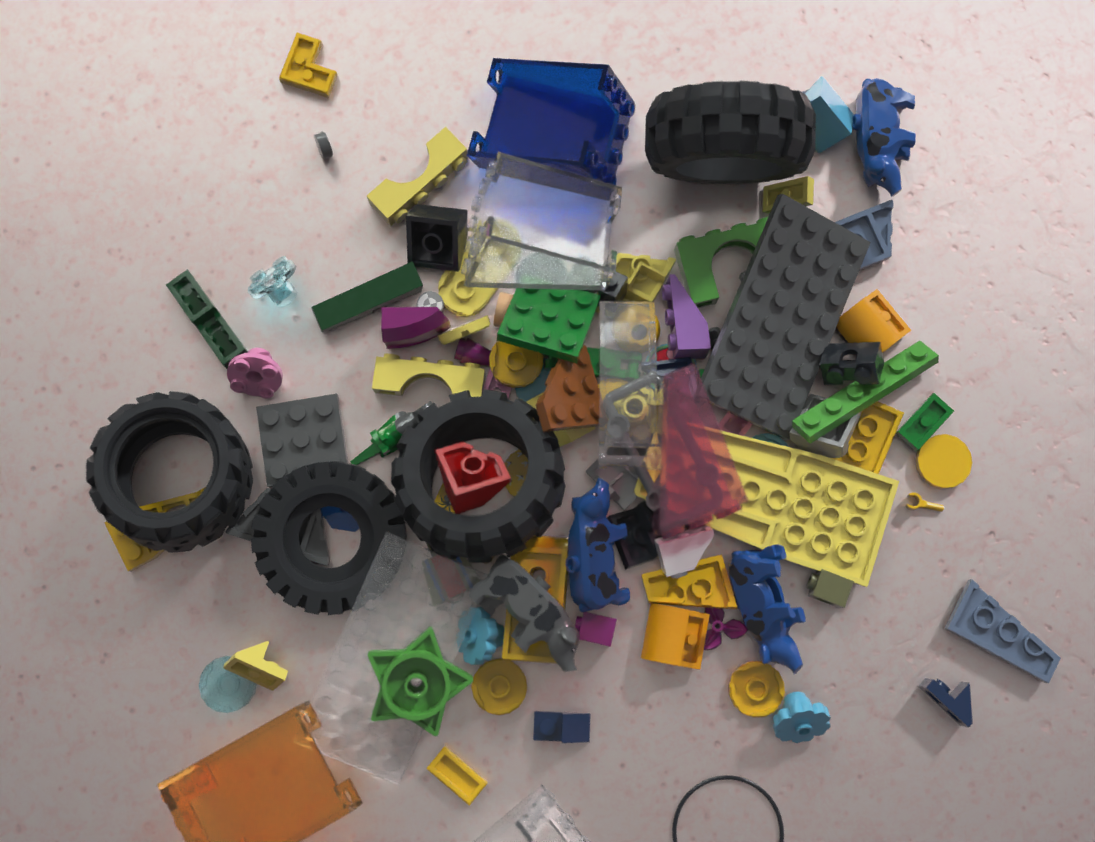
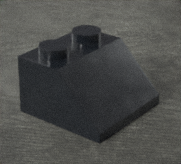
[406,204,468,272]

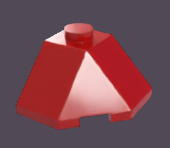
[435,442,511,514]

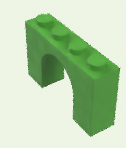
[674,217,768,308]

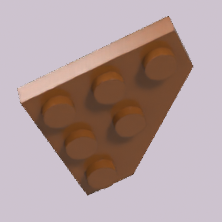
[536,345,608,432]

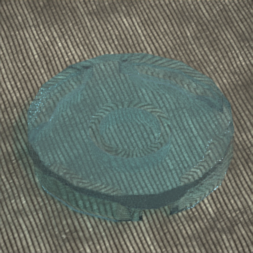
[199,656,257,713]

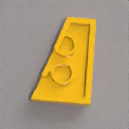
[641,554,737,610]

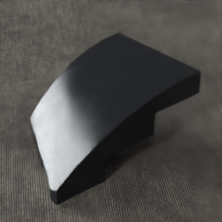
[607,501,693,570]

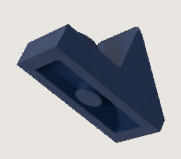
[918,678,973,728]
[533,711,590,743]

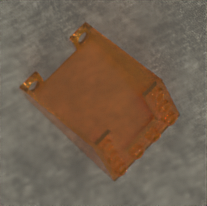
[157,701,363,842]

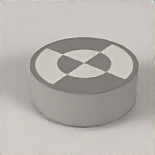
[417,291,444,313]

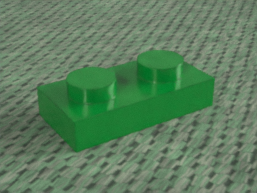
[896,393,954,452]

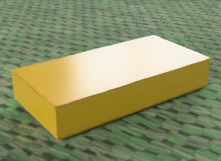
[426,746,488,806]

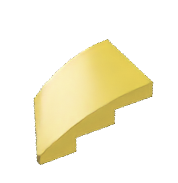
[596,253,676,333]

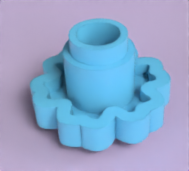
[456,606,504,665]
[773,692,831,743]

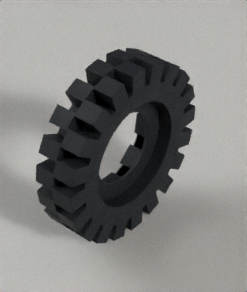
[251,461,407,615]

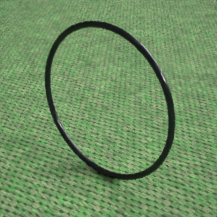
[672,775,784,842]

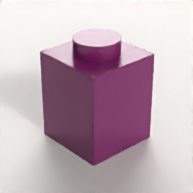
[575,612,617,647]

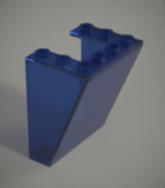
[466,58,635,199]

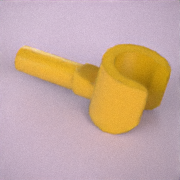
[905,493,944,512]

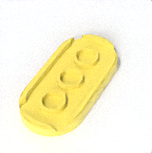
[438,221,522,317]

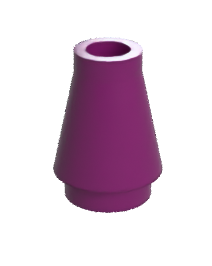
[454,337,491,367]

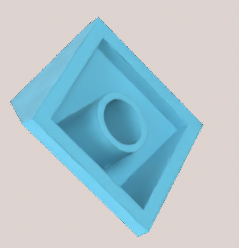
[805,76,854,153]

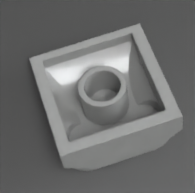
[790,394,862,458]

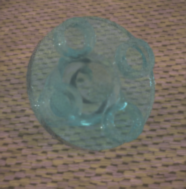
[248,256,297,307]

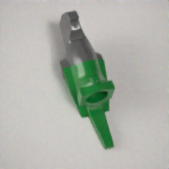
[350,401,432,465]

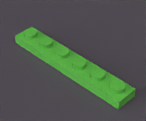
[792,341,939,444]

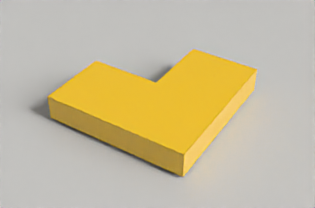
[279,32,338,98]

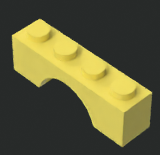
[366,126,468,226]
[372,353,486,397]

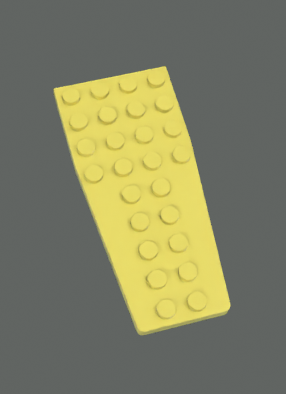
[634,416,899,587]

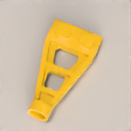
[104,487,206,572]

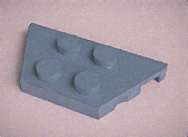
[835,200,894,271]

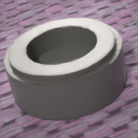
[314,131,333,160]

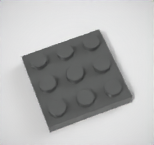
[256,393,348,488]

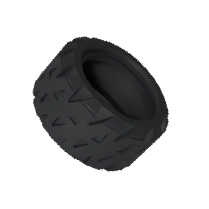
[86,391,253,553]

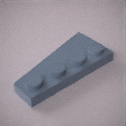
[944,579,1061,683]

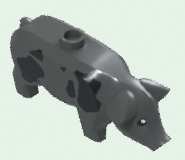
[469,555,580,672]

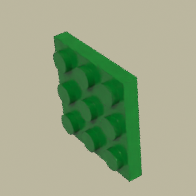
[497,273,601,364]

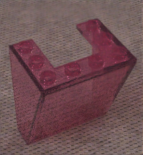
[653,364,748,540]

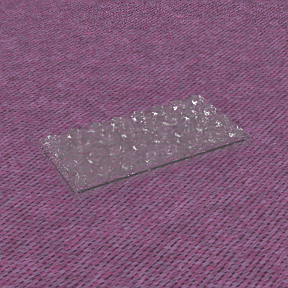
[294,531,488,785]

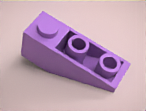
[662,274,711,359]

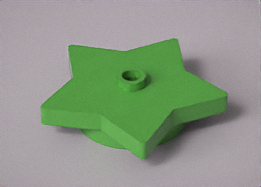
[367,627,473,737]

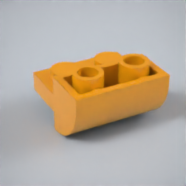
[836,289,911,353]
[641,603,710,670]

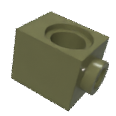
[806,569,854,608]

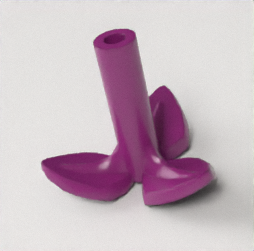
[704,607,747,650]

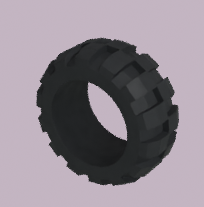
[645,81,816,184]
[391,389,566,563]

